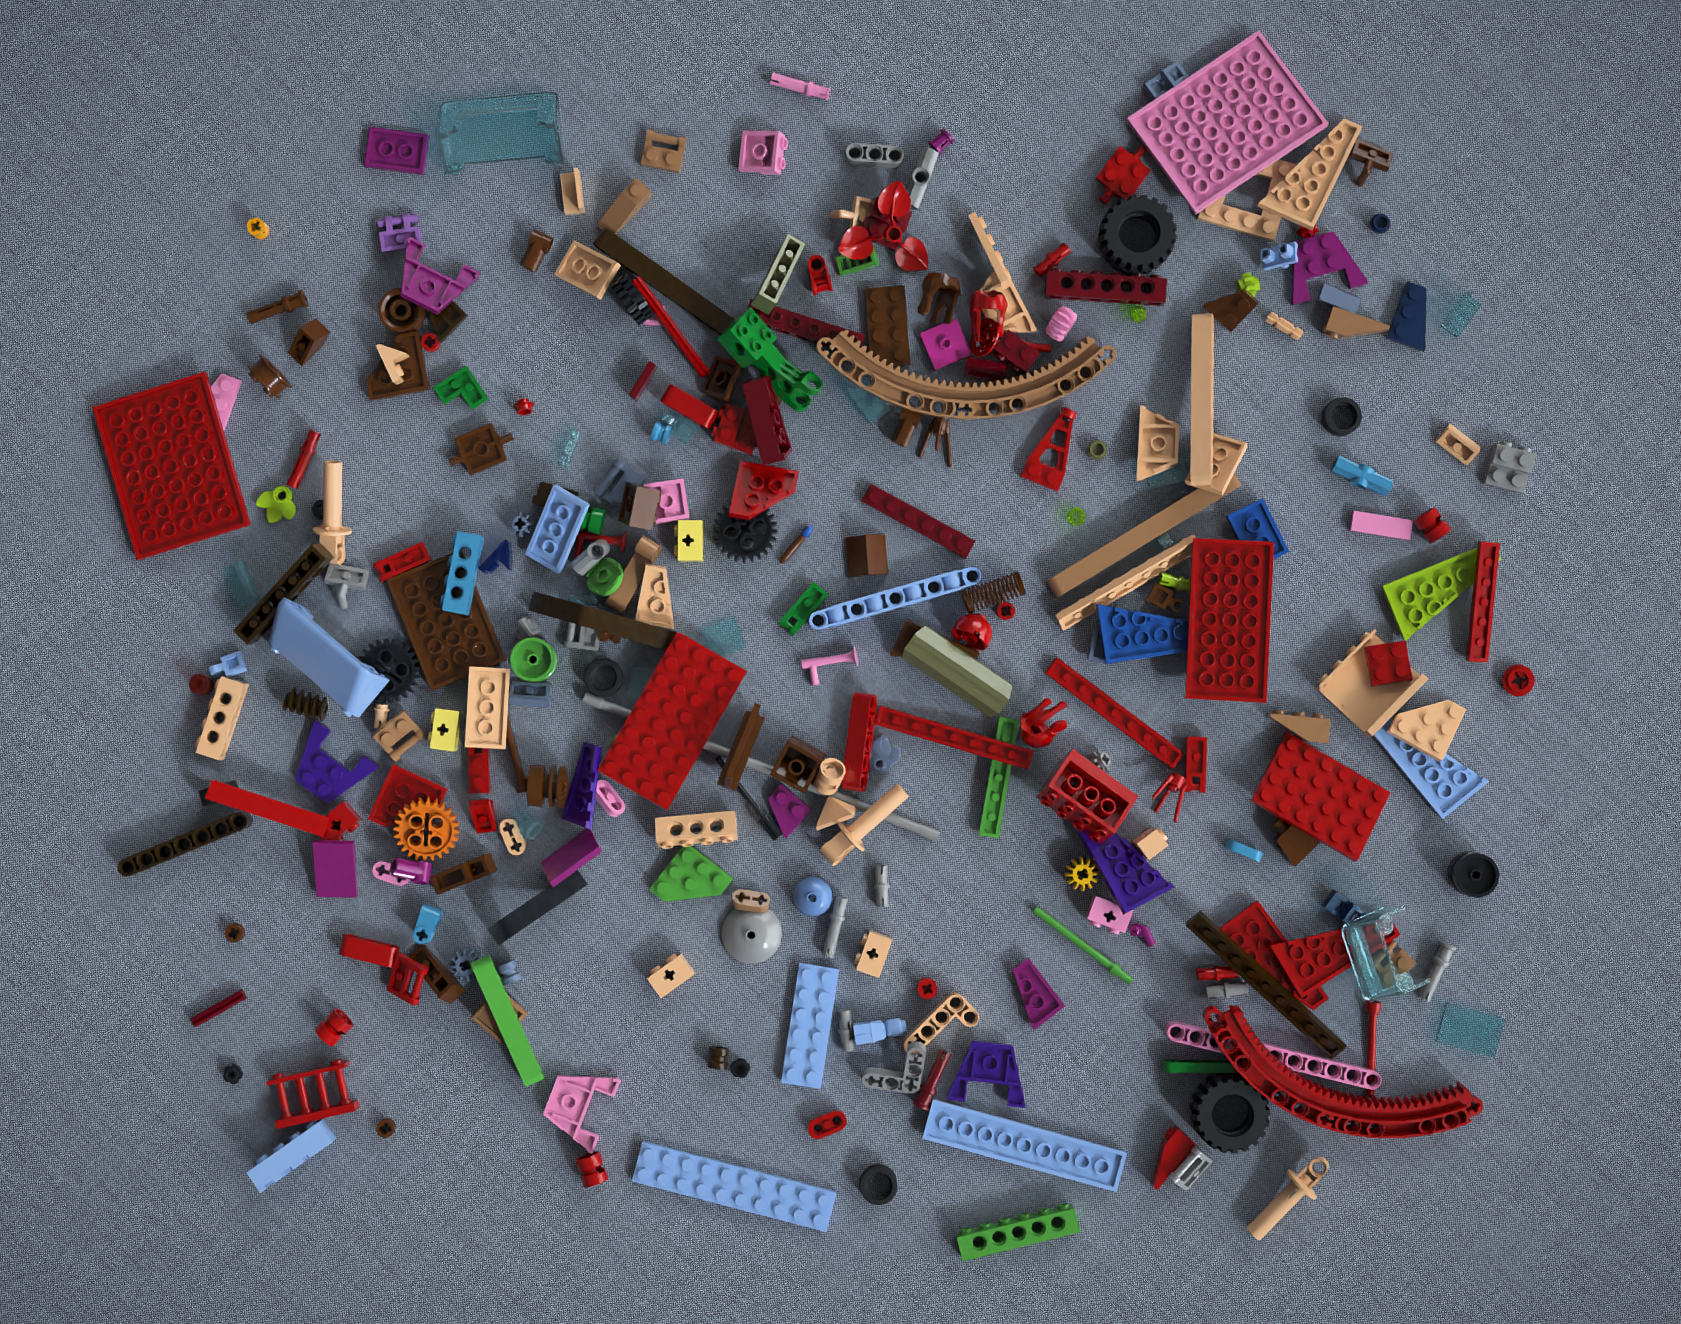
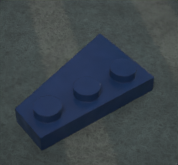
[1386,282,1427,352]

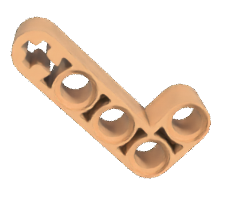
[903,992,979,1055]

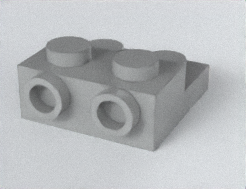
[1483,441,1536,494]

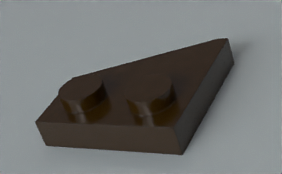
[428,301,468,343]

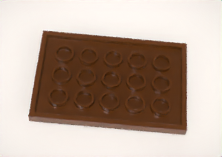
[387,551,507,691]

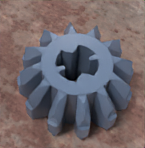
[449,947,482,982]

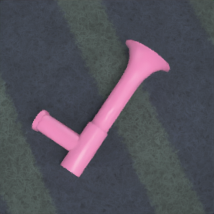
[801,646,858,685]

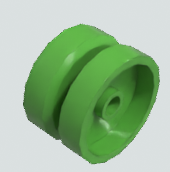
[510,637,558,682]

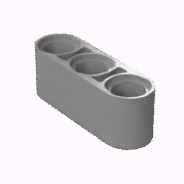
[846,143,903,168]

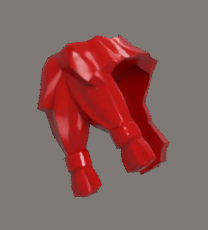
[968,289,1007,342]
[1018,698,1068,748]

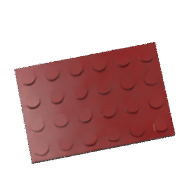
[1250,732,1391,862]

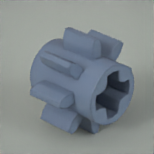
[508,512,534,537]

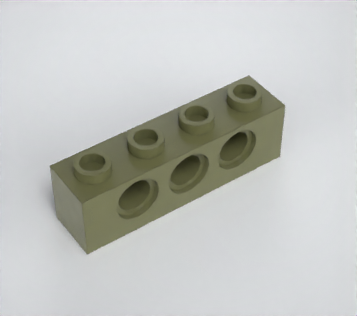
[751,234,805,315]

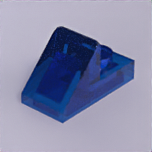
[478,539,512,574]

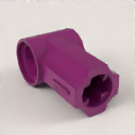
[390,858,432,885]

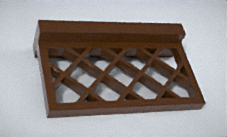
[717,703,765,792]

